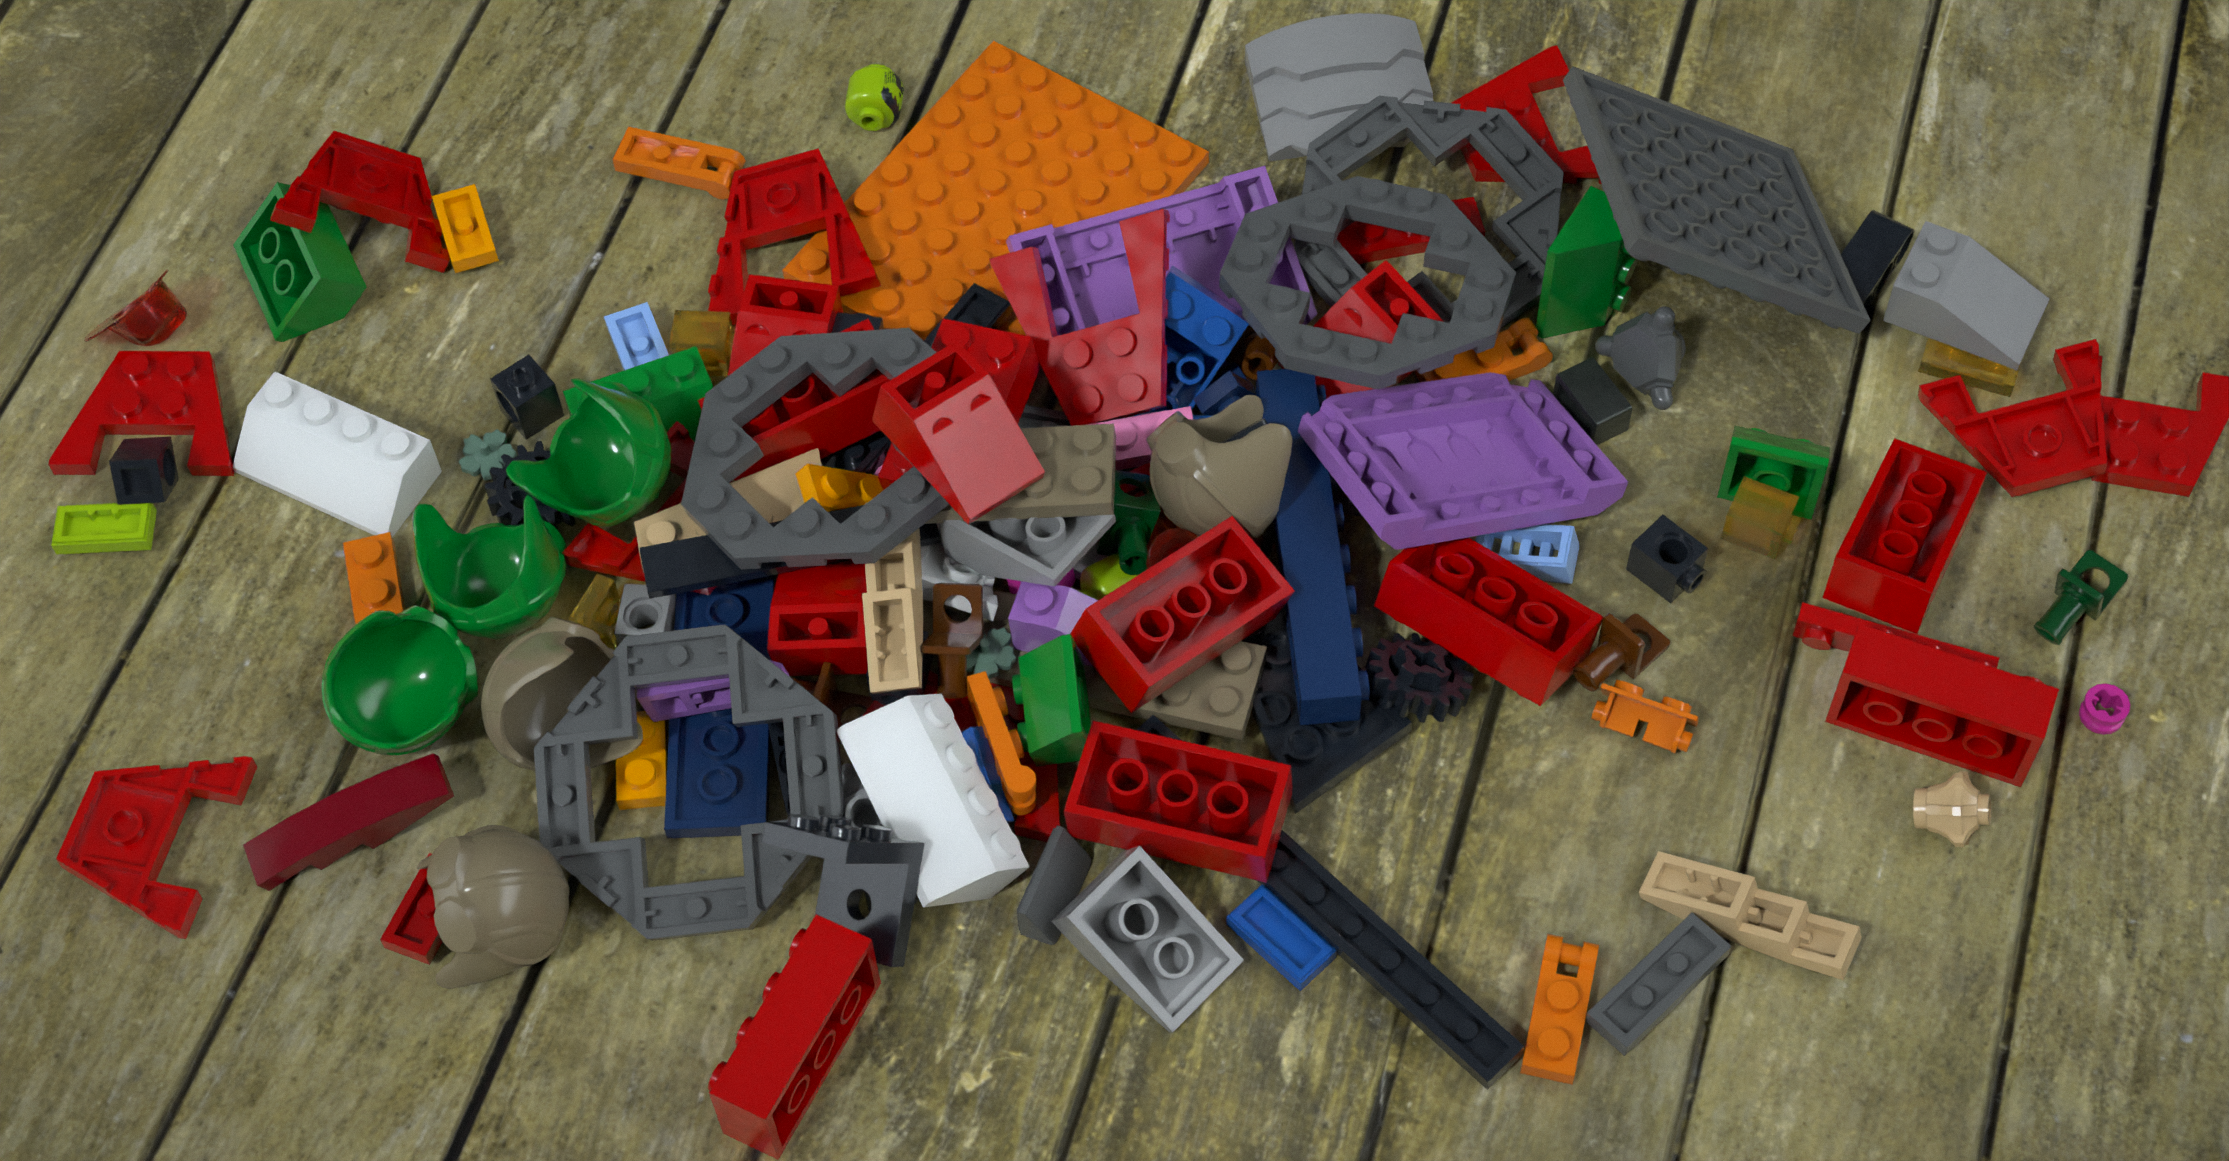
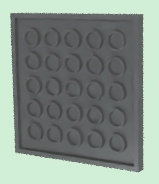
[1563,66,1870,334]

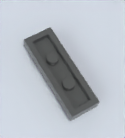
[1585,912,1732,1056]

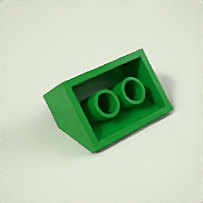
[233,182,367,342]
[1536,186,1638,339]
[563,346,713,442]

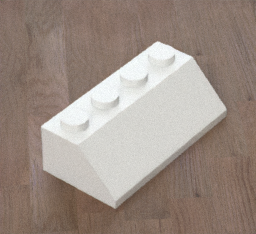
[232,372,442,537]
[836,694,1030,908]

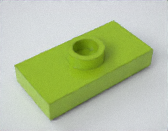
[51,503,157,555]

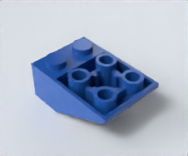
[1134,265,1249,416]

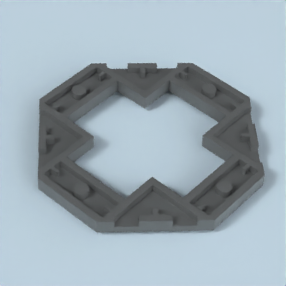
[1294,95,1564,329]
[1219,176,1516,390]
[681,328,949,569]
[534,624,845,941]

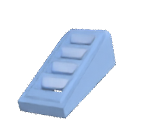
[1476,524,1579,584]

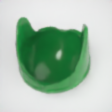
[506,378,671,527]
[412,494,567,640]
[321,605,478,756]

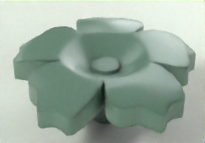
[458,429,517,480]
[967,627,1016,679]

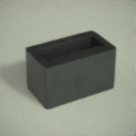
[1553,357,1632,445]

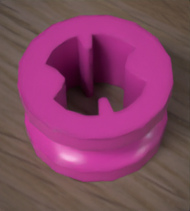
[2079,683,2131,735]

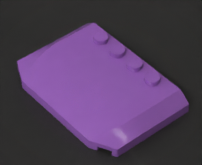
[1006,166,1317,370]
[1298,372,1628,550]

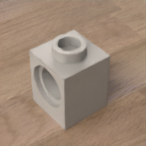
[614,584,676,645]

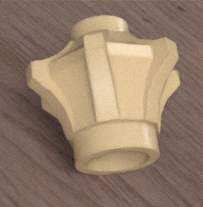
[1913,771,1992,847]

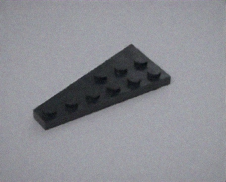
[1241,607,1412,814]

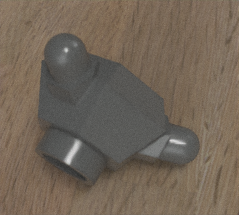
[1595,306,1686,410]

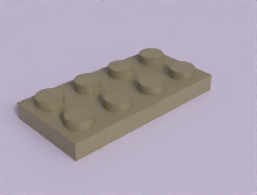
[925,424,1116,524]

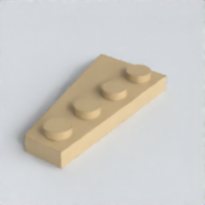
[634,448,822,573]

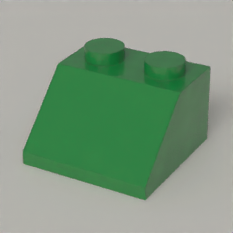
[1717,426,1830,520]
[1012,634,1092,767]

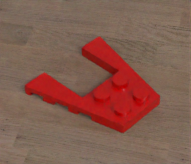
[702,148,881,332]
[989,209,1170,426]

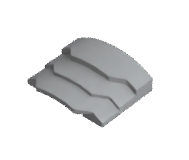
[1245,13,1433,162]

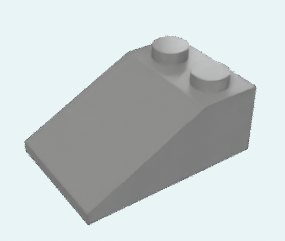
[1883,221,2049,370]
[939,515,1116,586]
[1051,846,1244,1033]

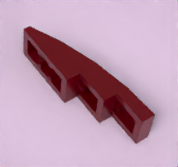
[243,753,454,891]

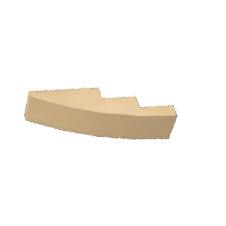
[862,503,923,694]
[1639,851,1862,980]

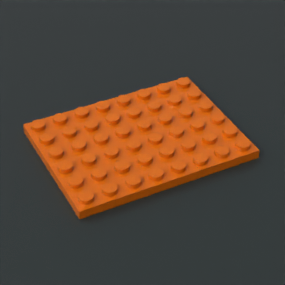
[782,41,1209,361]

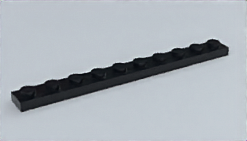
[1136,715,1524,1090]

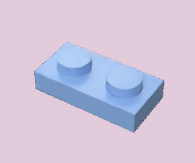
[604,302,669,370]

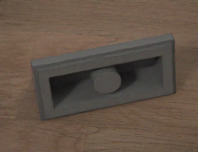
[1017,825,1091,945]

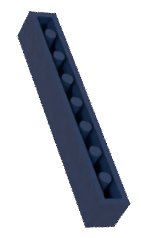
[1256,369,1369,725]

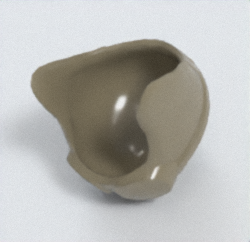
[1146,395,1293,538]
[481,617,643,771]
[417,825,569,989]

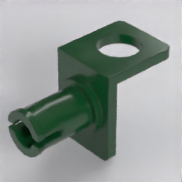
[1096,470,1161,575]
[2034,550,2128,645]

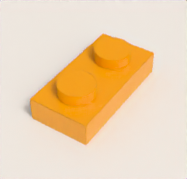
[432,184,499,273]
[795,464,883,512]
[616,711,668,810]

